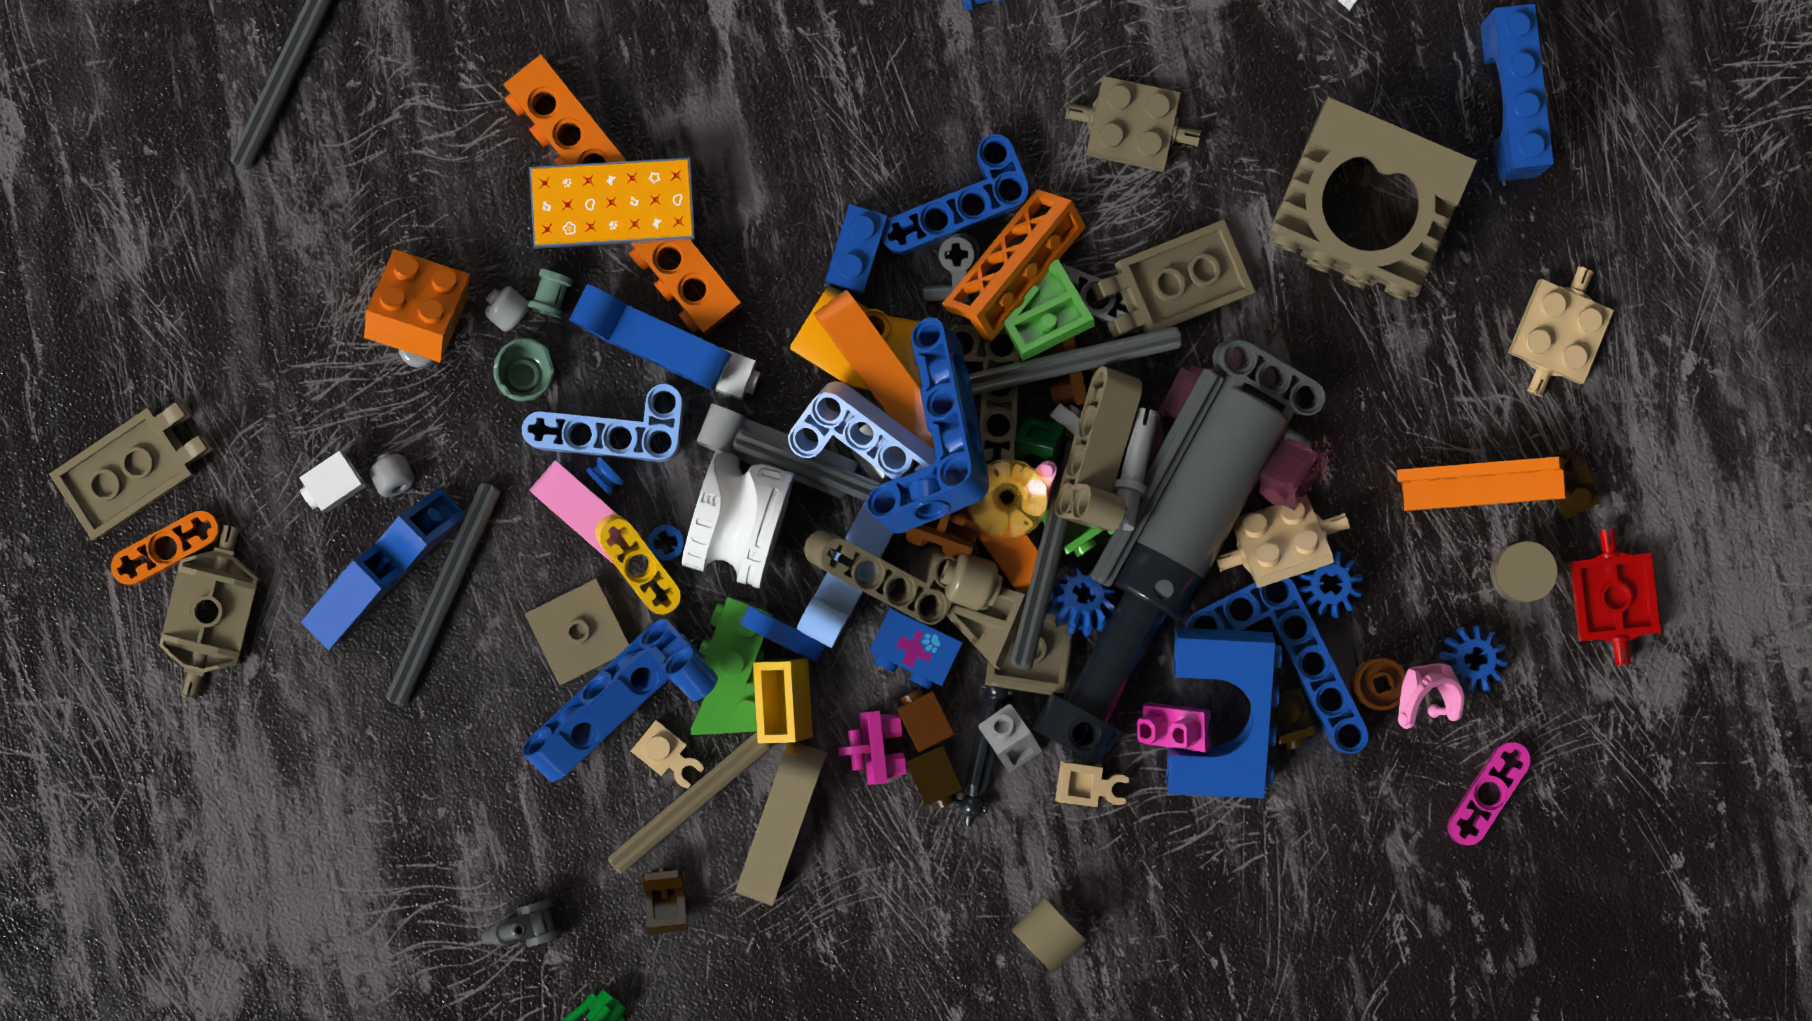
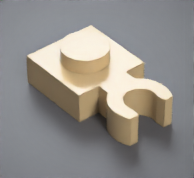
[631,720,705,788]
[1055,761,1129,807]

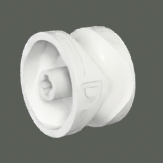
[682,449,795,589]

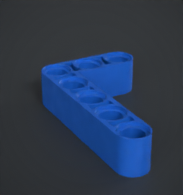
[1185,578,1369,754]

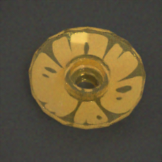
[968,459,1048,540]

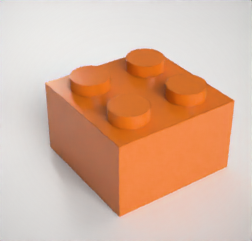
[364,249,470,362]

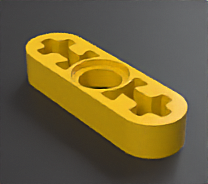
[595,514,680,615]

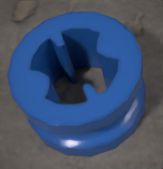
[585,457,624,496]
[648,525,685,561]

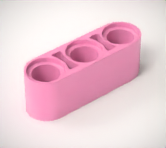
[529,460,642,564]

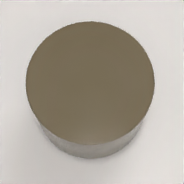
[1490,541,1558,603]
[1011,898,1087,973]

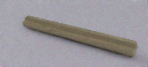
[608,732,771,873]

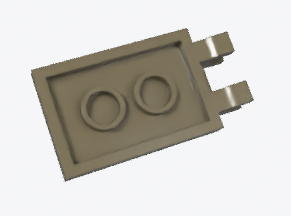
[1091,219,1255,339]
[49,402,214,541]

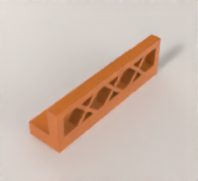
[942,189,1086,342]
[1397,457,1567,511]

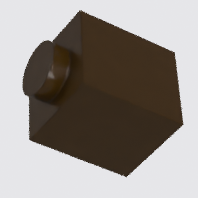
[906,745,962,810]

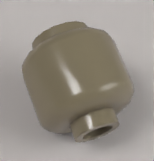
[940,553,1003,611]

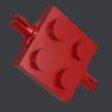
[1569,529,1661,666]

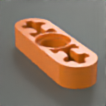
[111,511,221,585]

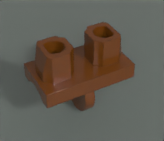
[1041,336,1109,408]
[905,510,980,559]

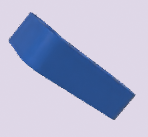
[882,134,1029,256]
[569,284,732,391]

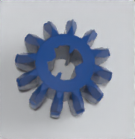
[1296,551,1363,618]
[1048,567,1116,638]
[1439,625,1508,693]

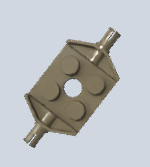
[159,525,261,700]

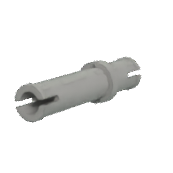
[1114,408,1160,531]

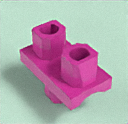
[1137,702,1212,752]
[838,711,907,785]

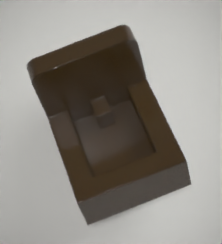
[1550,449,1601,520]
[641,868,688,934]

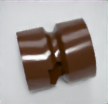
[1350,658,1406,710]

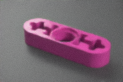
[1447,742,1530,845]

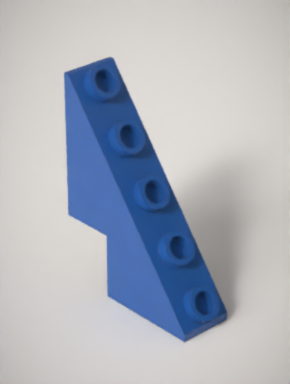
[301,487,466,651]

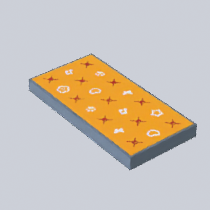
[529,158,695,249]

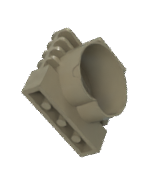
[1268,97,1477,300]

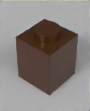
[897,688,954,752]

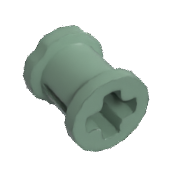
[527,269,573,318]

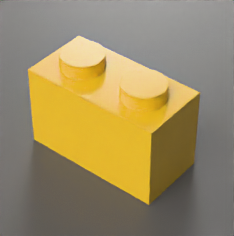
[753,657,813,743]

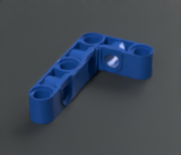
[866,317,989,533]
[522,619,718,782]

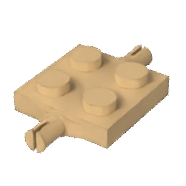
[1508,266,1614,397]
[1215,495,1350,588]

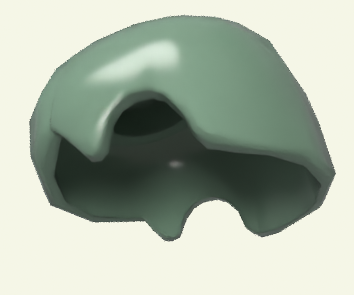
[493,338,554,402]

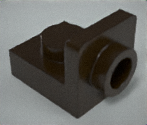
[1270,687,1317,750]

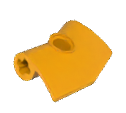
[790,284,922,390]

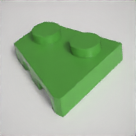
[1004,259,1095,361]
[691,651,765,735]

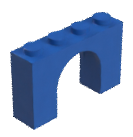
[1480,4,1554,182]
[1166,628,1282,798]

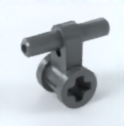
[922,232,981,304]
[481,898,562,947]

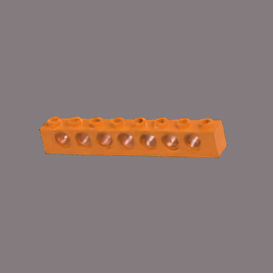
[503,54,742,336]

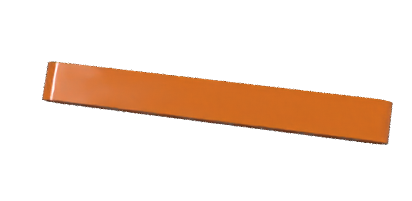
[814,290,1056,596]

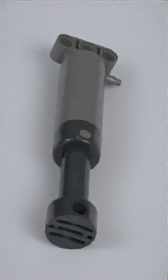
[1032,340,1326,767]

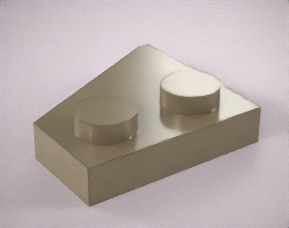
[946,587,1027,669]

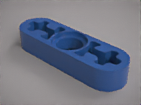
[740,605,826,662]

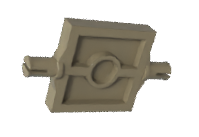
[1065,76,1201,172]

